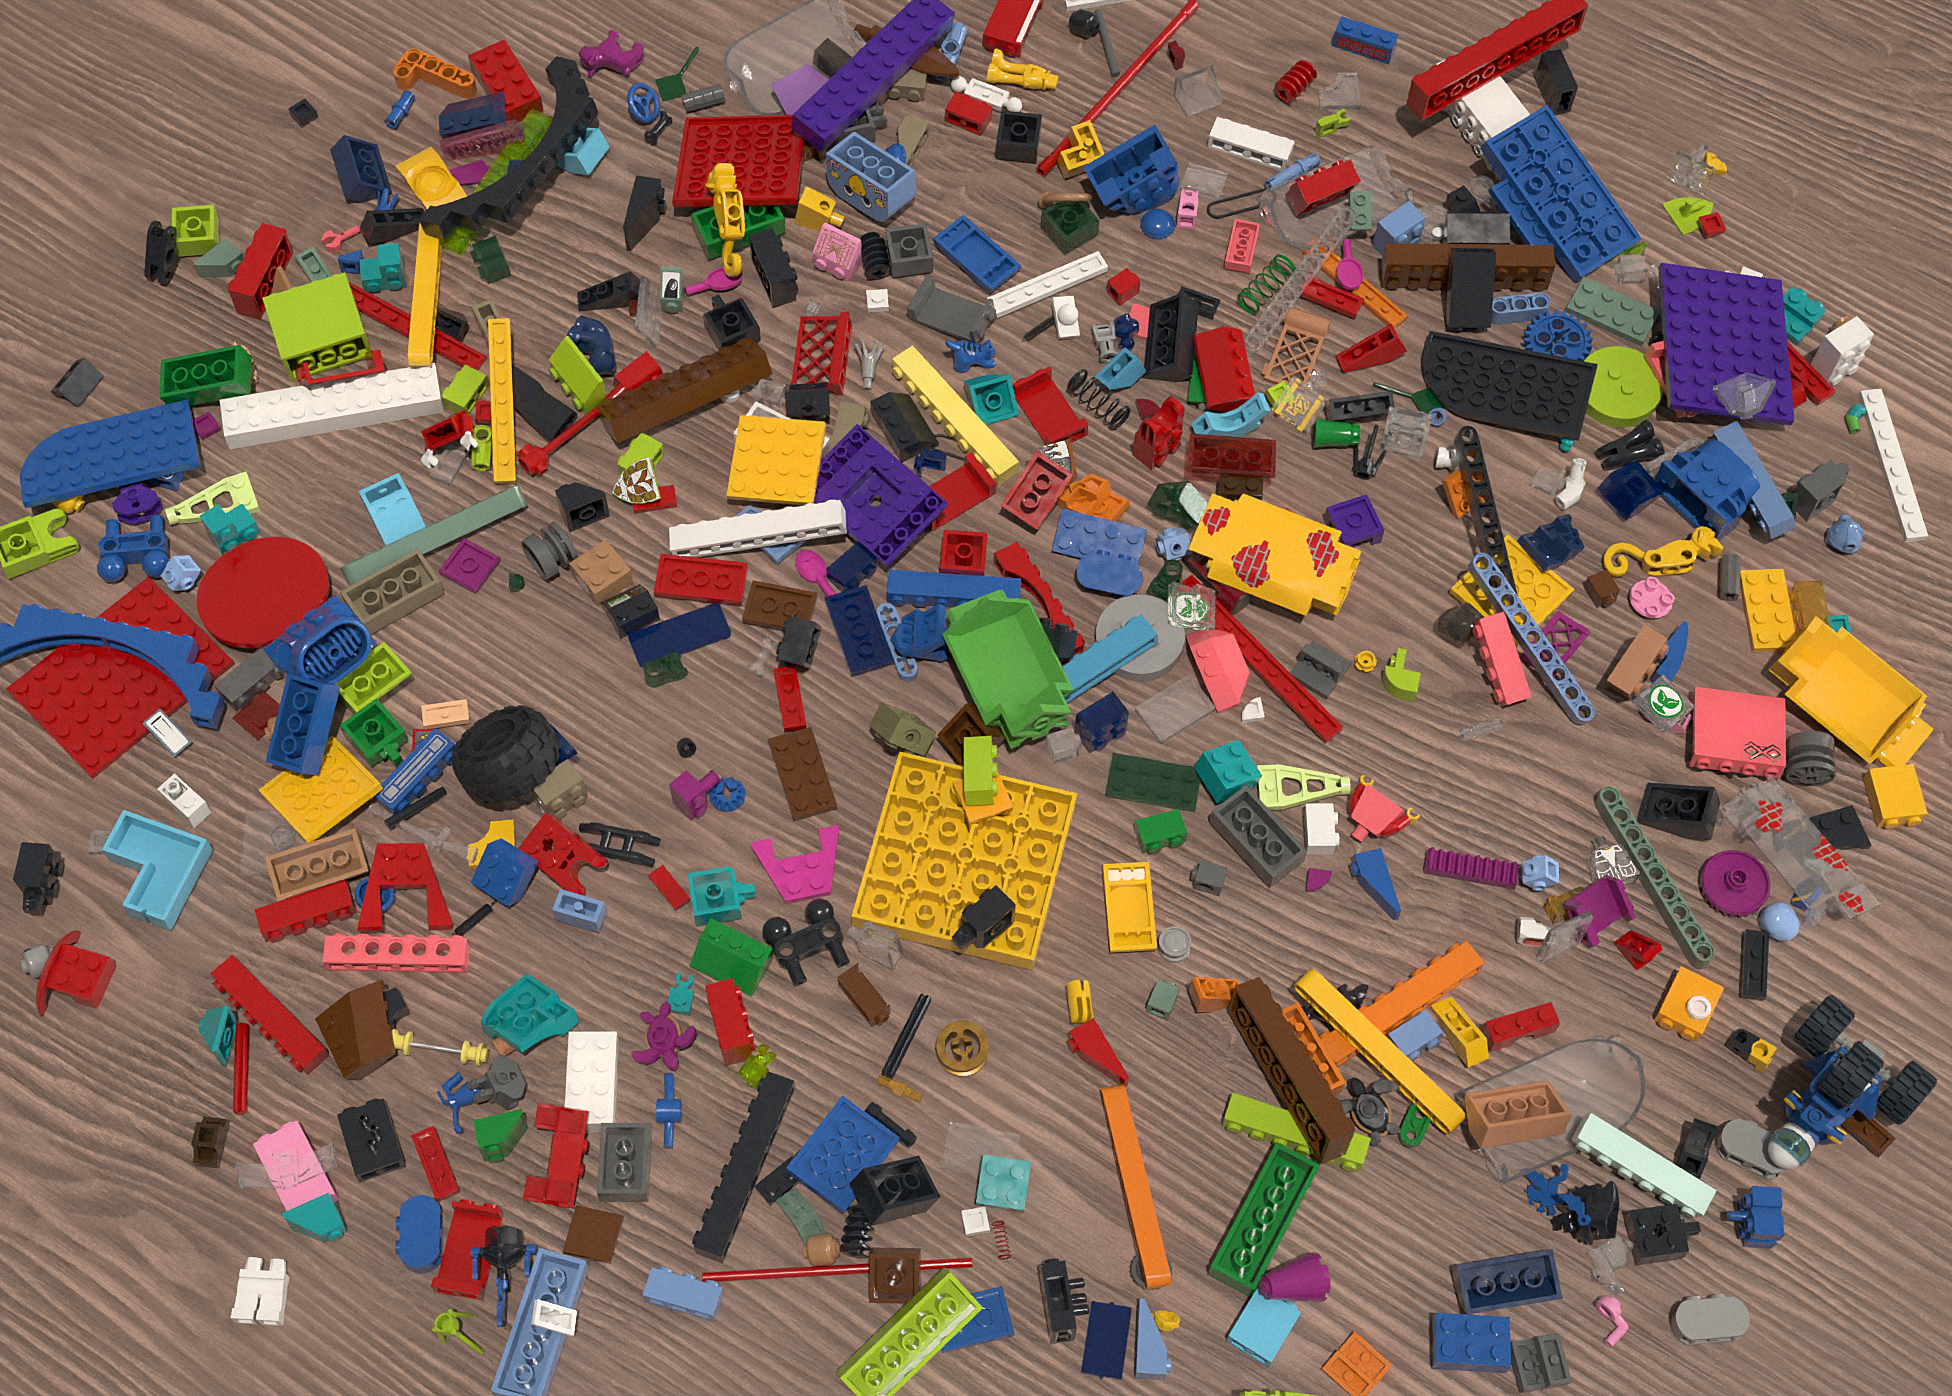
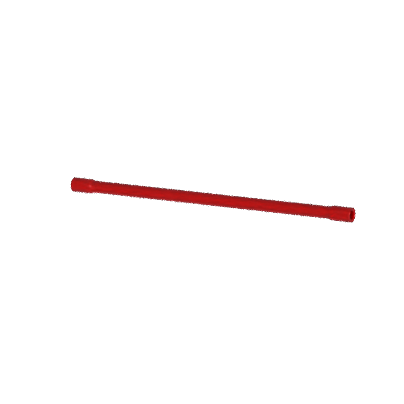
[1036,0,1199,177]

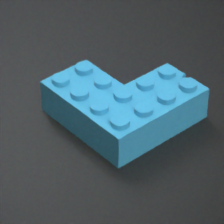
[102,810,213,931]

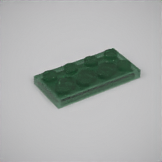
[1105,753,1201,813]

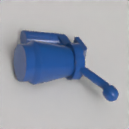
[437,1071,481,1134]

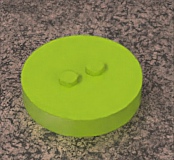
[1584,346,1663,428]

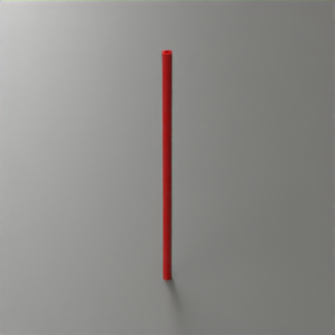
[702,1258,973,1282]

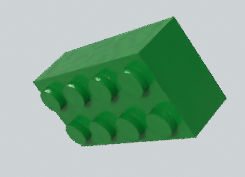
[691,205,785,260]
[159,345,252,406]

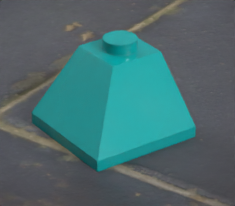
[963,374,1019,425]
[198,1006,239,1067]
[282,1192,348,1242]

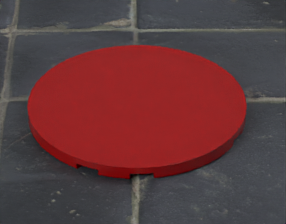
[196,537,330,648]

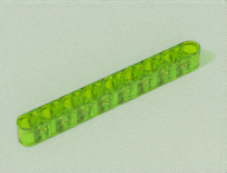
[441,109,552,255]

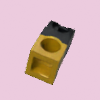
[1727,1029,1777,1073]

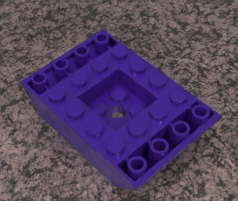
[814,424,949,567]

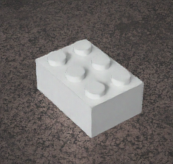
[1811,316,1874,385]

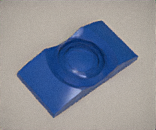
[933,215,1021,292]

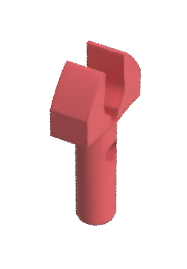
[321,225,361,252]

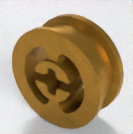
[936,1020,989,1077]

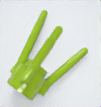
[432,1309,484,1354]

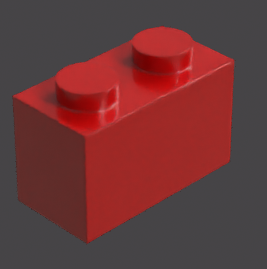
[945,91,992,136]

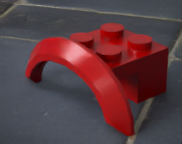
[35,930,116,1017]

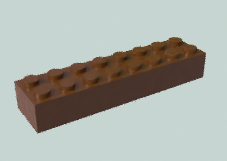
[1380,243,1555,291]
[596,337,773,443]
[1228,977,1355,1164]

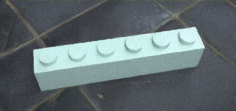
[1571,1113,1717,1218]

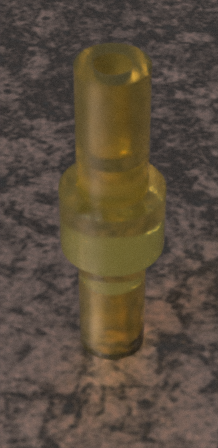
[877,1074,924,1103]

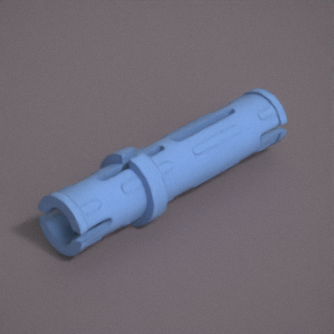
[1264,152,1321,192]

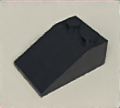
[623,175,666,251]
[1638,783,1721,840]

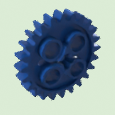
[1523,309,1593,361]

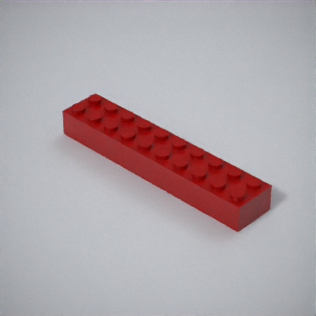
[1406,0,1588,121]

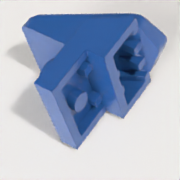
[891,604,949,661]

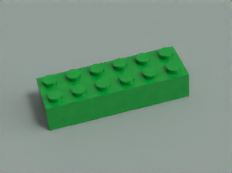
[1208,1142,1320,1297]

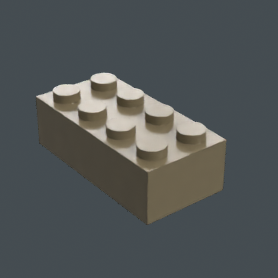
[340,549,444,635]

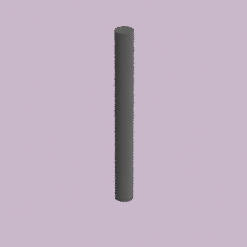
[1094,9,1120,77]

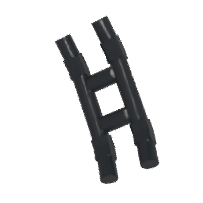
[579,822,660,868]

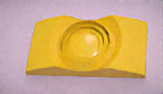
[395,146,467,211]
[1103,862,1157,953]

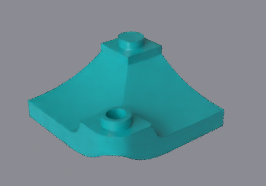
[481,973,579,1053]

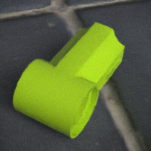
[471,425,493,472]

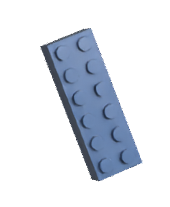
[491,1248,589,1396]

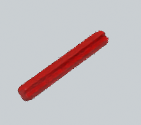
[233,1023,249,1115]

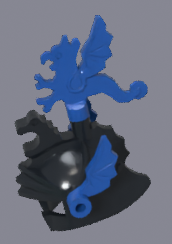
[1522,1163,1620,1245]
[471,1225,537,1327]

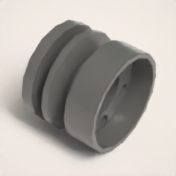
[521,521,578,580]
[1786,731,1836,786]

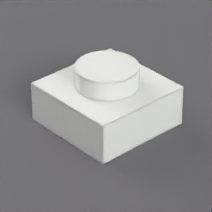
[866,289,889,313]
[961,1207,990,1237]

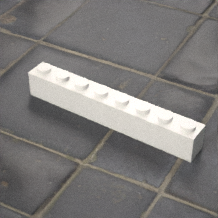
[669,500,847,557]

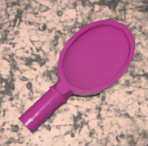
[1336,239,1364,290]
[685,267,742,295]
[795,550,837,600]

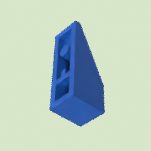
[1350,848,1401,920]

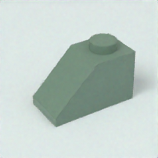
[193,238,244,277]

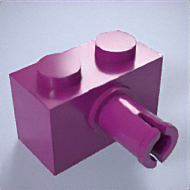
[669,770,721,821]

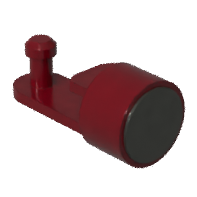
[1187,555,1254,614]

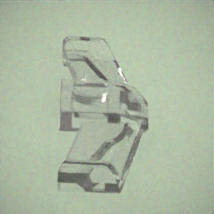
[236,1142,337,1190]

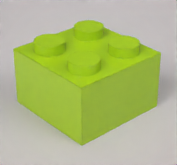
[172,205,219,257]

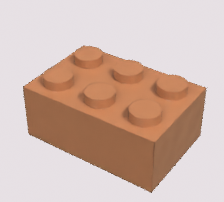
[1607,624,1669,700]

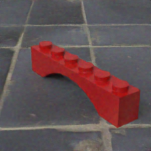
[994,542,1085,665]

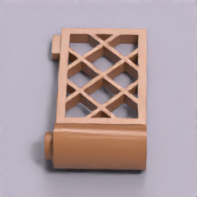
[1261,307,1331,394]

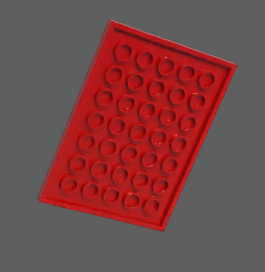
[6,576,235,779]

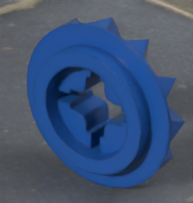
[709,777,746,811]

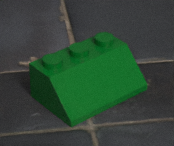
[690,918,774,997]

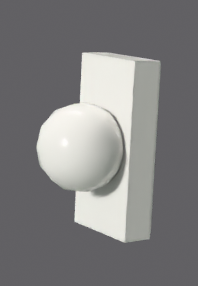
[1052,296,1080,340]

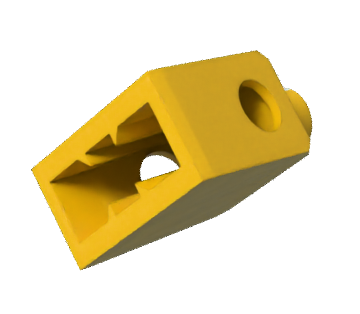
[794,187,845,231]

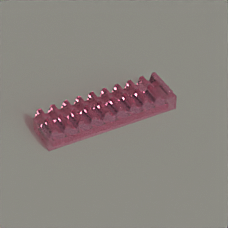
[440,119,524,160]

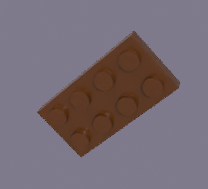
[768,727,837,822]

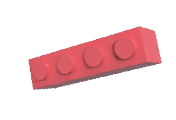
[1472,612,1532,706]

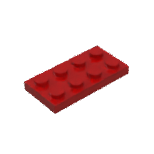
[654,554,748,605]

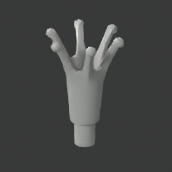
[854,339,886,390]

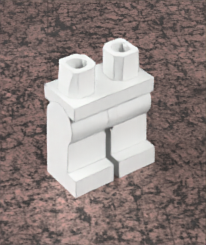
[230,1257,289,1326]

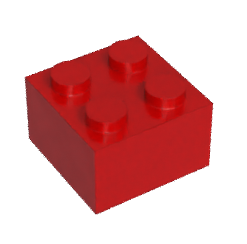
[940,530,988,576]

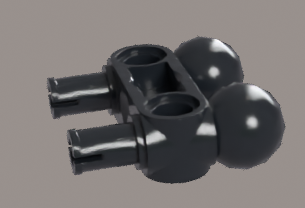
[762,898,850,986]

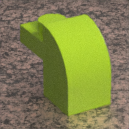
[1382,648,1421,702]

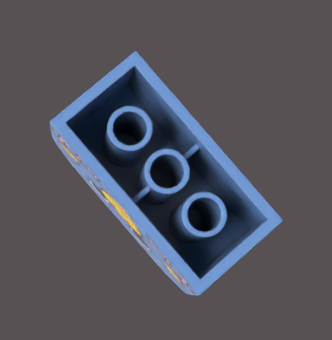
[826,132,916,222]

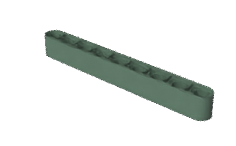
[340,484,527,586]
[1595,786,1715,969]

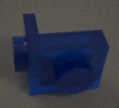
[914,448,947,477]

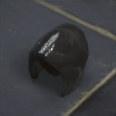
[1436,602,1484,646]

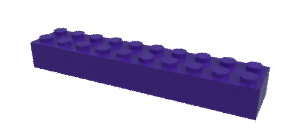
[791,0,955,152]

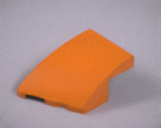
[1057,473,1130,522]

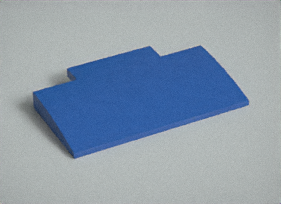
[1480,105,1642,283]

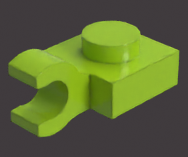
[1315,109,1351,139]

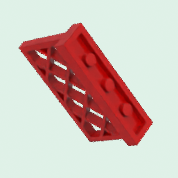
[791,312,853,395]

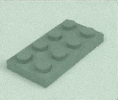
[1566,277,1660,347]

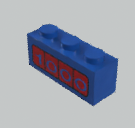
[1332,16,1399,64]

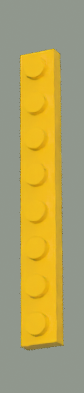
[488,318,516,484]

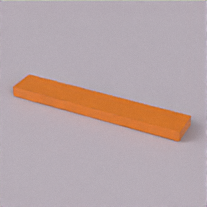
[1302,239,1408,329]

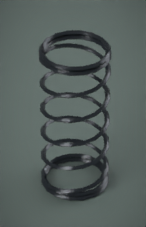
[1067,369,1131,429]

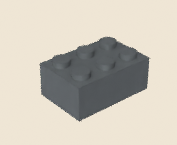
[597,1123,652,1202]

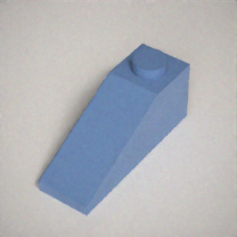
[1135,1299,1172,1380]

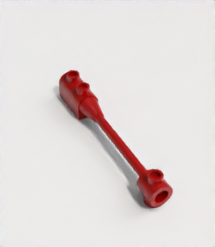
[517,351,663,476]

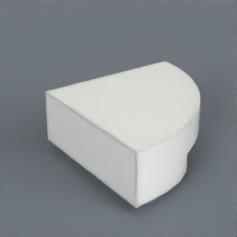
[1241,697,1265,723]

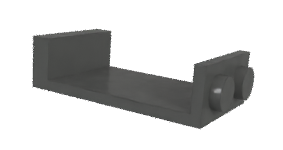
[907,276,996,343]

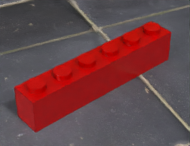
[210,955,329,1075]

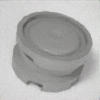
[1158,926,1191,963]

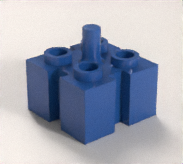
[1727,1186,1784,1249]

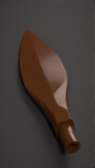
[854,24,960,77]

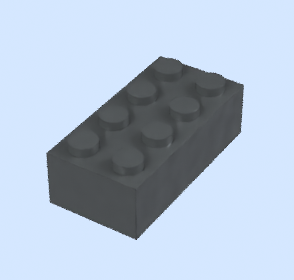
[1210,785,1307,888]

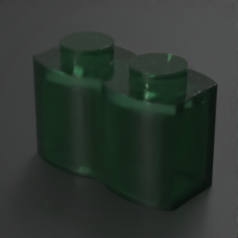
[470,236,511,284]

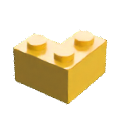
[1057,121,1105,179]

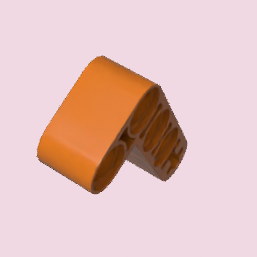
[393,49,477,99]

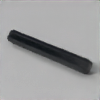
[882,993,931,1079]

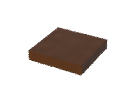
[563,1205,624,1264]

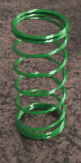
[1237,254,1296,314]

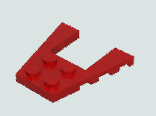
[357,843,453,931]

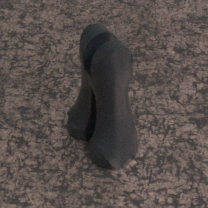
[1596,419,1665,469]

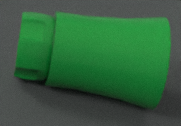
[1313,418,1361,448]

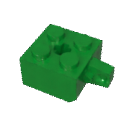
[340,698,408,768]

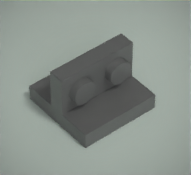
[1290,641,1351,700]

